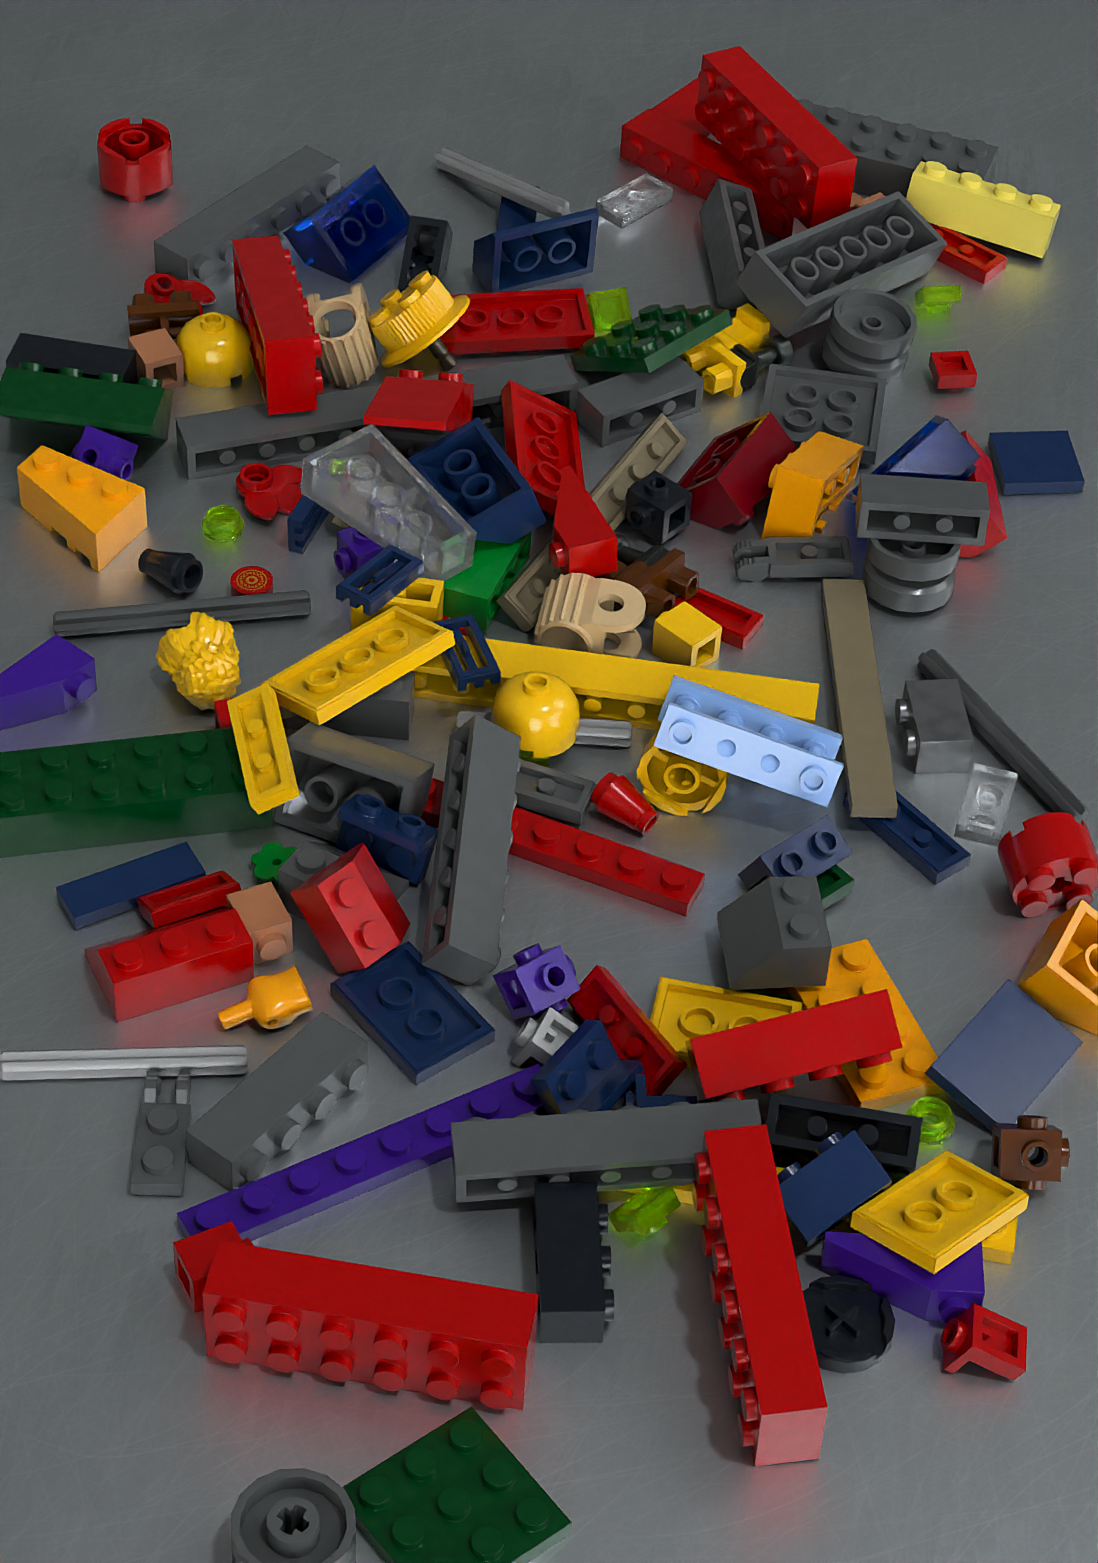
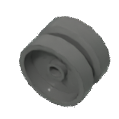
[822,288,917,384]
[862,538,961,613]
[231,1468,356,1563]

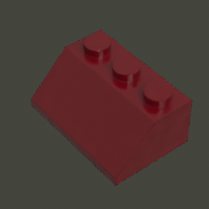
[677,412,797,530]

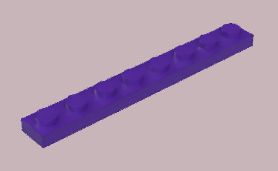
[177,1063,548,1241]

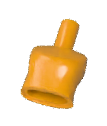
[218,965,314,1030]

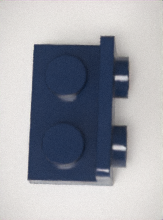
[335,794,438,885]
[738,815,852,890]
[530,1020,644,1115]

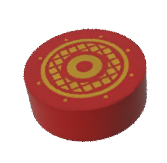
[230,566,273,596]

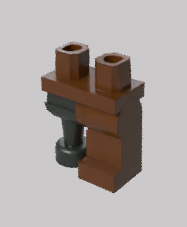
[594,532,699,621]

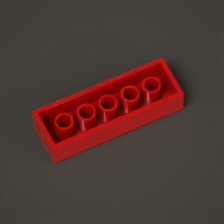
[695,46,857,229]
[232,235,323,415]
[692,1124,828,1467]
[203,1240,539,1410]

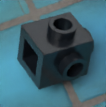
[625,471,692,544]

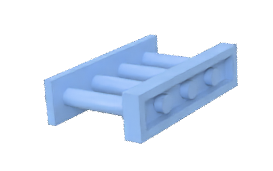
[653,675,844,807]

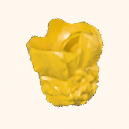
[155,612,241,711]

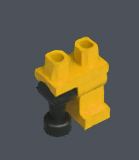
[679,303,794,398]

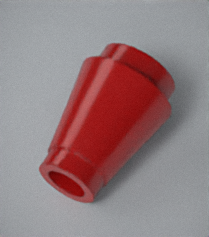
[591,772,660,835]

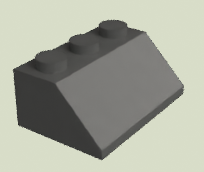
[273,722,435,843]

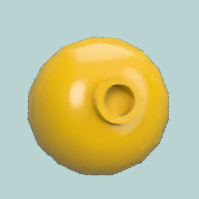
[176,312,253,388]
[491,671,580,759]
[636,732,729,816]

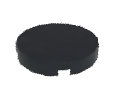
[803,1275,895,1374]

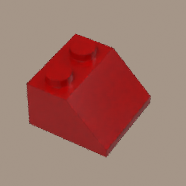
[290,843,411,974]

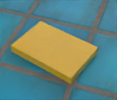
[650,976,803,1069]
[850,1150,1029,1274]

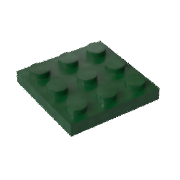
[570,304,733,373]
[342,1406,572,1563]

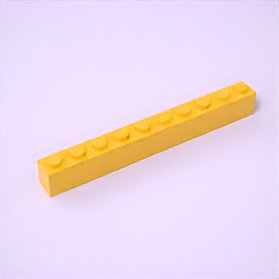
[412,635,820,731]

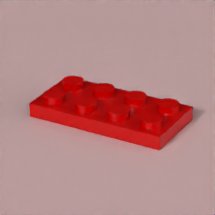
[439,288,595,356]
[501,380,585,518]

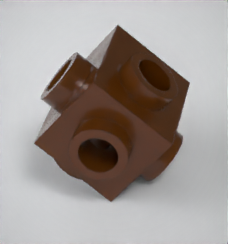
[991,1115,1070,1190]

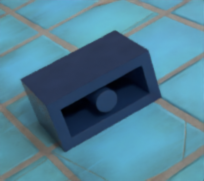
[778,1130,892,1248]

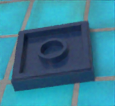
[988,430,1085,495]

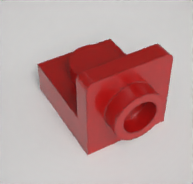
[940,1303,1027,1381]

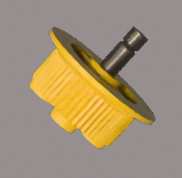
[368,270,470,371]

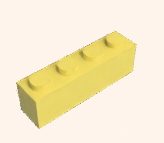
[906,161,1061,258]

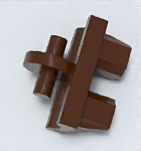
[127,290,199,339]

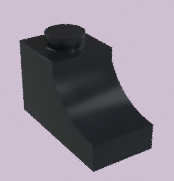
[398,215,453,292]

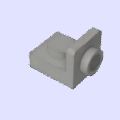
[511,1007,578,1067]

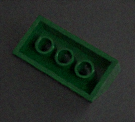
[0,362,174,440]

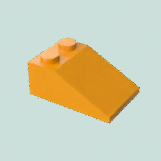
[1017,900,1098,1035]

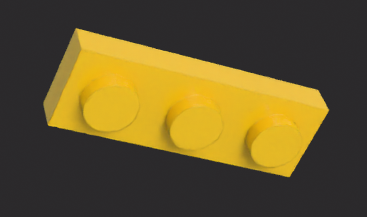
[227,682,300,815]

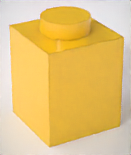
[652,601,722,668]

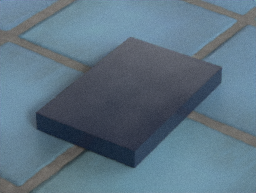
[330,941,495,1086]
[924,979,1083,1132]

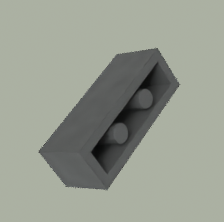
[576,356,704,448]
[855,473,990,546]

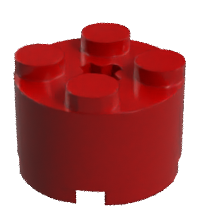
[97,118,173,203]
[997,812,1098,918]

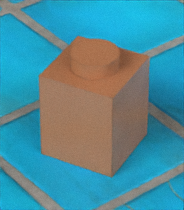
[128,328,184,390]
[226,881,293,964]

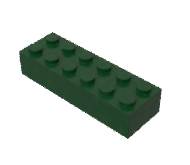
[0,727,273,858]

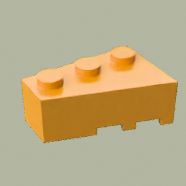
[761,431,864,539]
[17,445,147,573]

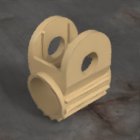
[306,283,379,388]
[534,572,646,659]

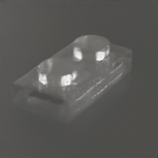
[596,173,673,229]
[954,763,1018,847]

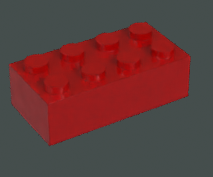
[685,989,903,1102]

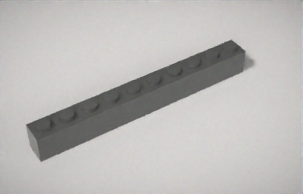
[175,354,578,480]

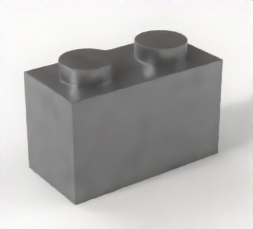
[895,679,974,774]

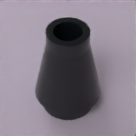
[138,549,203,594]

